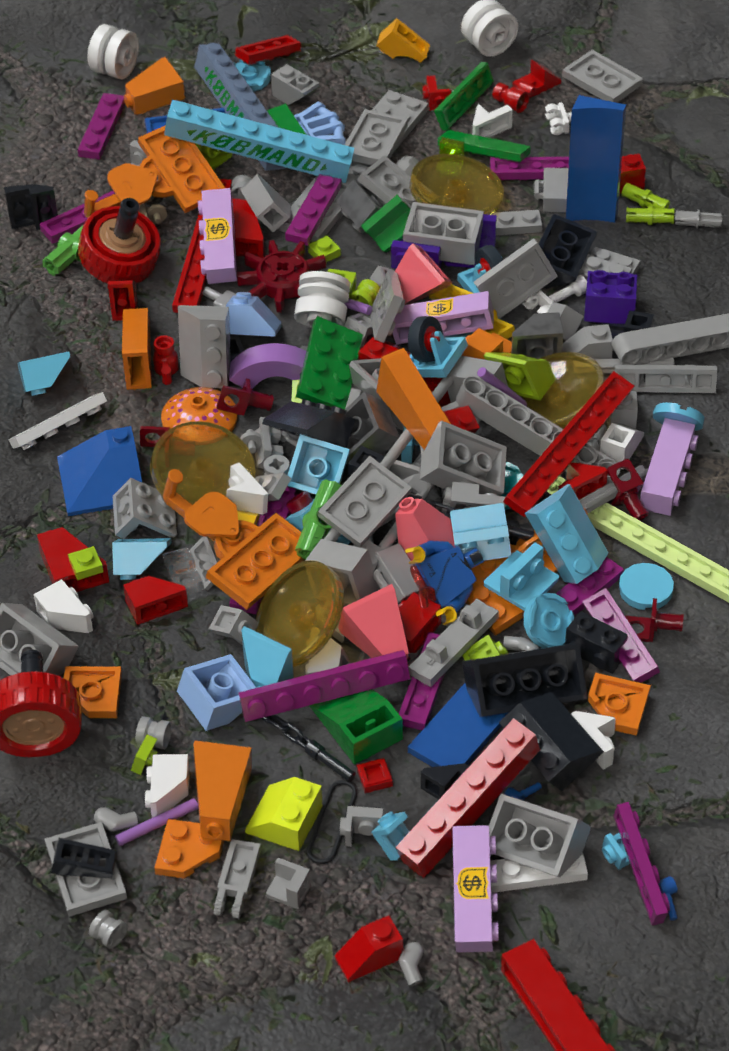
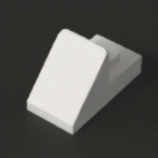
[473,104,513,138]
[226,462,268,515]
[571,711,616,770]

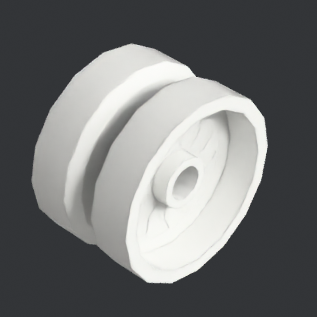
[461,0,518,56]
[87,24,139,80]

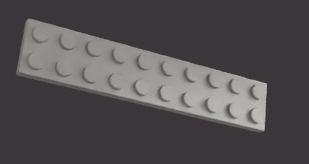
[277,90,429,242]

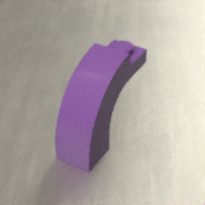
[229,343,306,389]

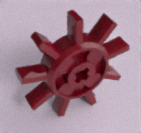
[237,240,326,313]

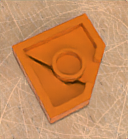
[64,666,122,718]
[588,673,651,736]
[154,819,224,878]

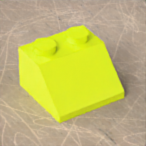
[245,777,323,851]

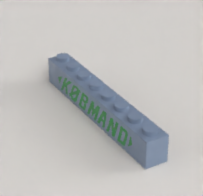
[194,43,286,170]

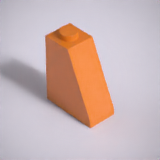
[124,57,185,115]

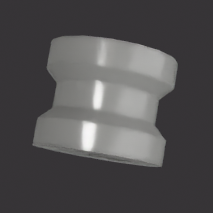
[231,175,252,200]
[264,455,290,475]
[89,910,128,949]

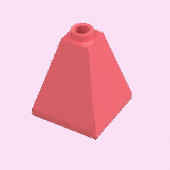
[395,244,452,305]
[395,497,455,561]
[338,584,409,663]

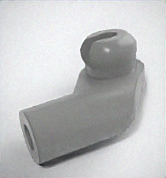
[503,636,539,651]
[94,807,138,832]
[399,942,424,987]

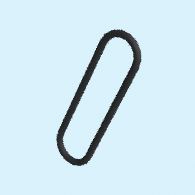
[307,780,357,864]

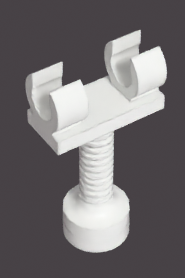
[545,102,572,135]
[523,275,587,313]

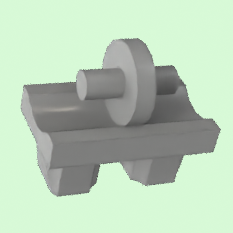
[240,417,284,469]

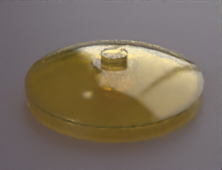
[409,154,504,215]
[520,352,605,429]
[150,421,255,505]
[255,560,344,667]

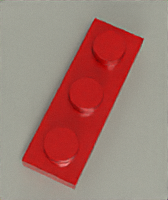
[235,35,301,65]

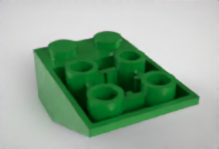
[309,689,403,765]

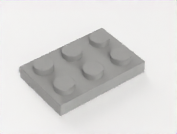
[562,50,643,103]
[345,109,408,165]
[358,155,438,208]
[473,238,558,319]
[370,270,405,343]
[318,456,412,548]
[44,822,127,917]

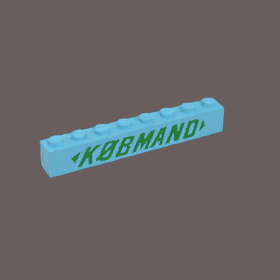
[164,100,355,183]

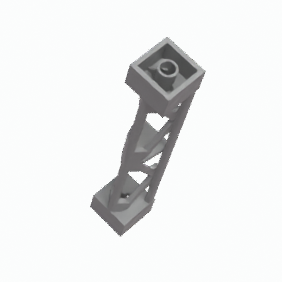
[305,356,508,606]

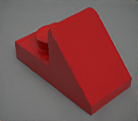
[512,60,561,98]
[558,462,608,500]

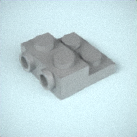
[578,247,640,280]
[442,481,505,519]

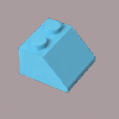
[288,434,350,495]

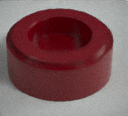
[286,491,313,514]

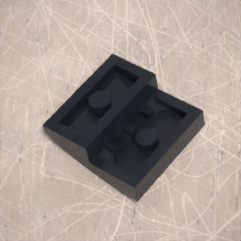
[4,185,58,231]

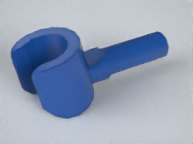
[504,782,542,801]
[658,876,678,921]

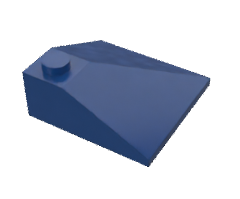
[57,426,142,516]

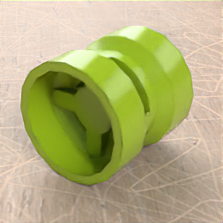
[350,279,380,306]

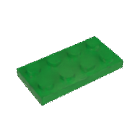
[296,316,363,410]

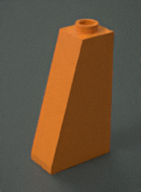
[122,308,152,390]
[376,348,451,450]
[194,741,252,841]

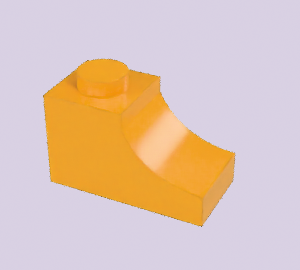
[376,18,430,63]

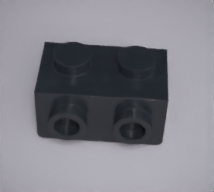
[565,612,628,674]

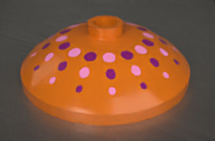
[161,387,238,446]

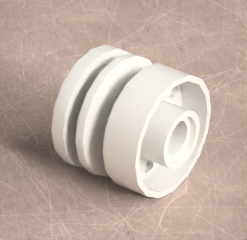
[294,271,351,327]

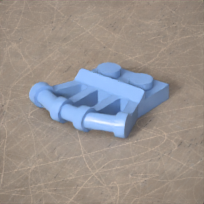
[294,102,345,145]

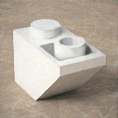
[600,423,644,470]
[34,579,94,633]
[145,754,190,818]

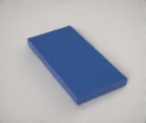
[408,683,509,767]

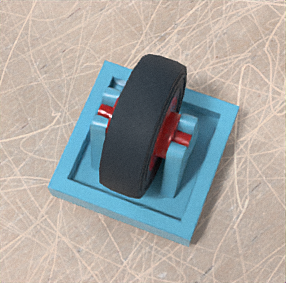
[458,245,503,293]
[408,316,468,378]

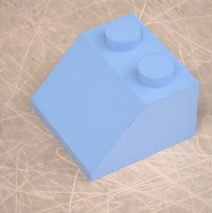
[226,292,281,337]
[177,654,256,731]

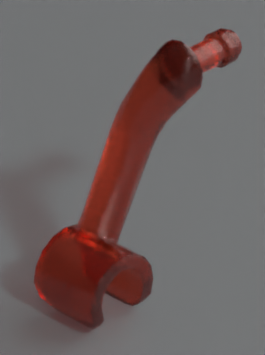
[410,565,436,608]

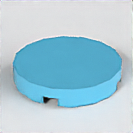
[233,59,271,91]
[653,403,705,431]
[619,563,674,610]
[524,593,574,648]

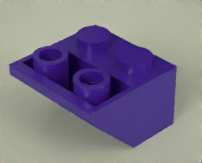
[584,270,637,324]

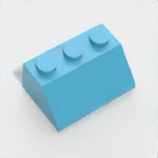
[525,484,609,584]

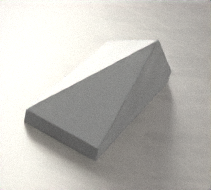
[189,536,220,591]

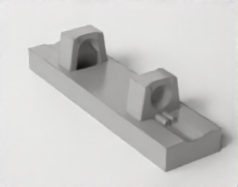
[614,364,717,393]
[408,599,499,687]

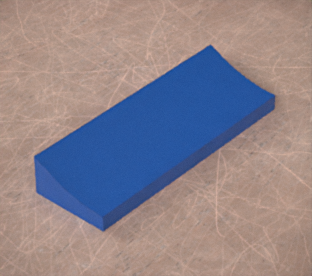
[566,95,626,223]

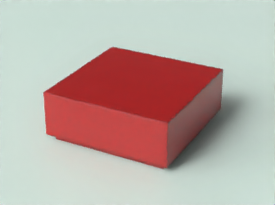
[357,758,393,793]

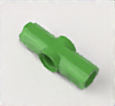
[42,226,83,276]
[295,479,342,559]

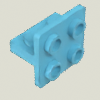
[450,503,511,561]
[484,542,559,611]

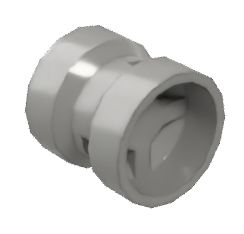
[135,716,172,750]

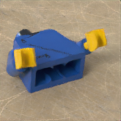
[405,540,484,625]

